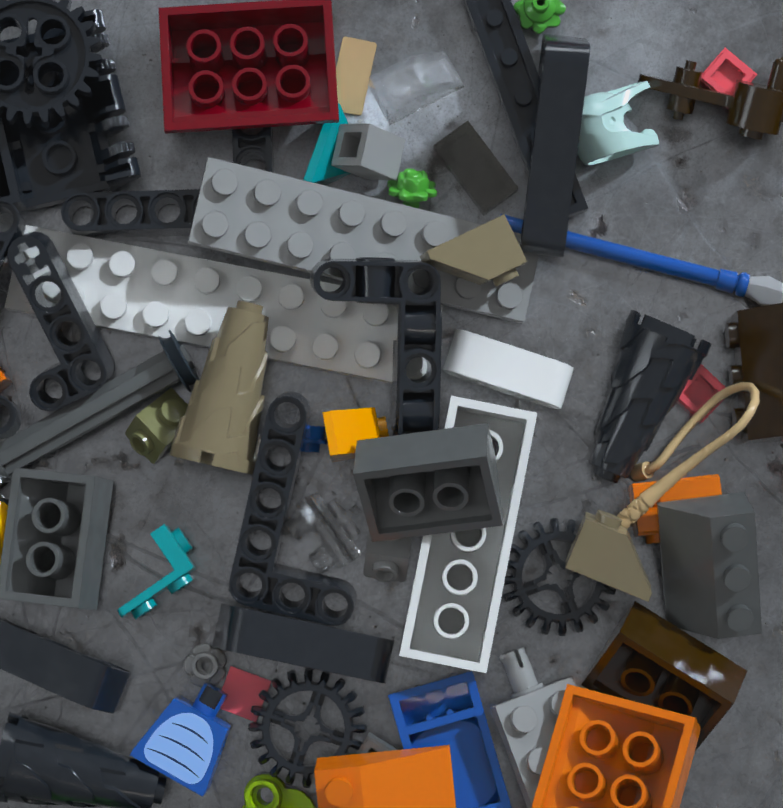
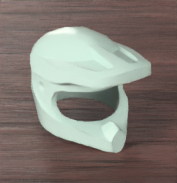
[577,81,659,166]

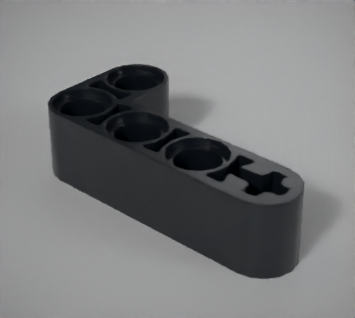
[7,231,114,411]
[212,603,394,684]
[0,617,131,714]

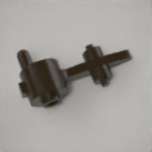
[638,57,783,140]

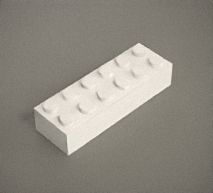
[399,396,537,673]

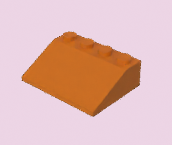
[531,684,701,808]
[314,745,456,808]

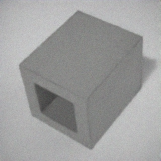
[331,123,406,180]

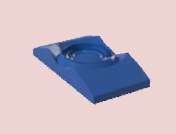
[388,671,512,808]

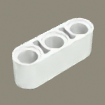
[442,329,574,410]

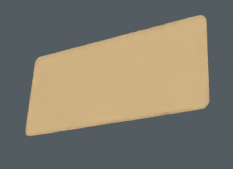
[336,36,377,116]

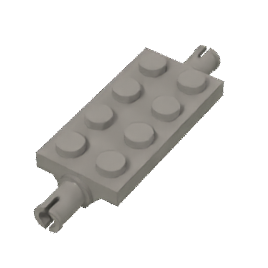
[490,647,577,808]

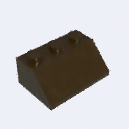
[725,303,783,444]
[581,601,747,751]

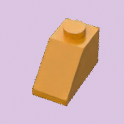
[322,407,389,463]

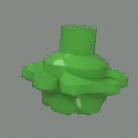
[513,0,566,34]
[387,168,437,209]

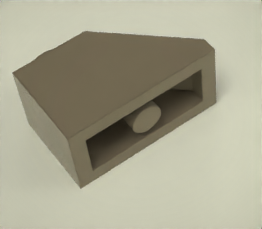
[419,214,527,287]
[565,510,652,602]

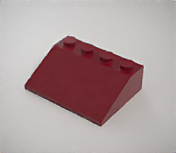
[159,0,339,134]

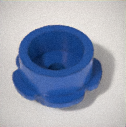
[302,425,328,452]

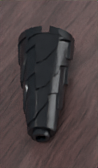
[590,310,711,483]
[0,712,167,808]

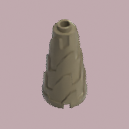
[169,300,269,475]

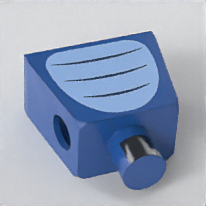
[130,682,232,797]

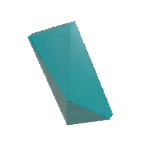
[303,103,351,186]

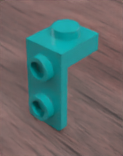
[117,524,197,620]

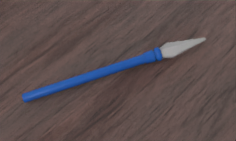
[500,214,783,306]

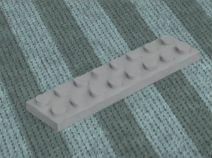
[187,157,539,324]

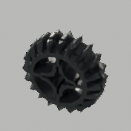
[502,518,616,636]
[248,668,367,788]

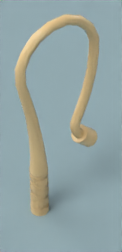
[617,382,760,529]

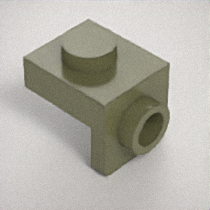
[125,387,188,464]

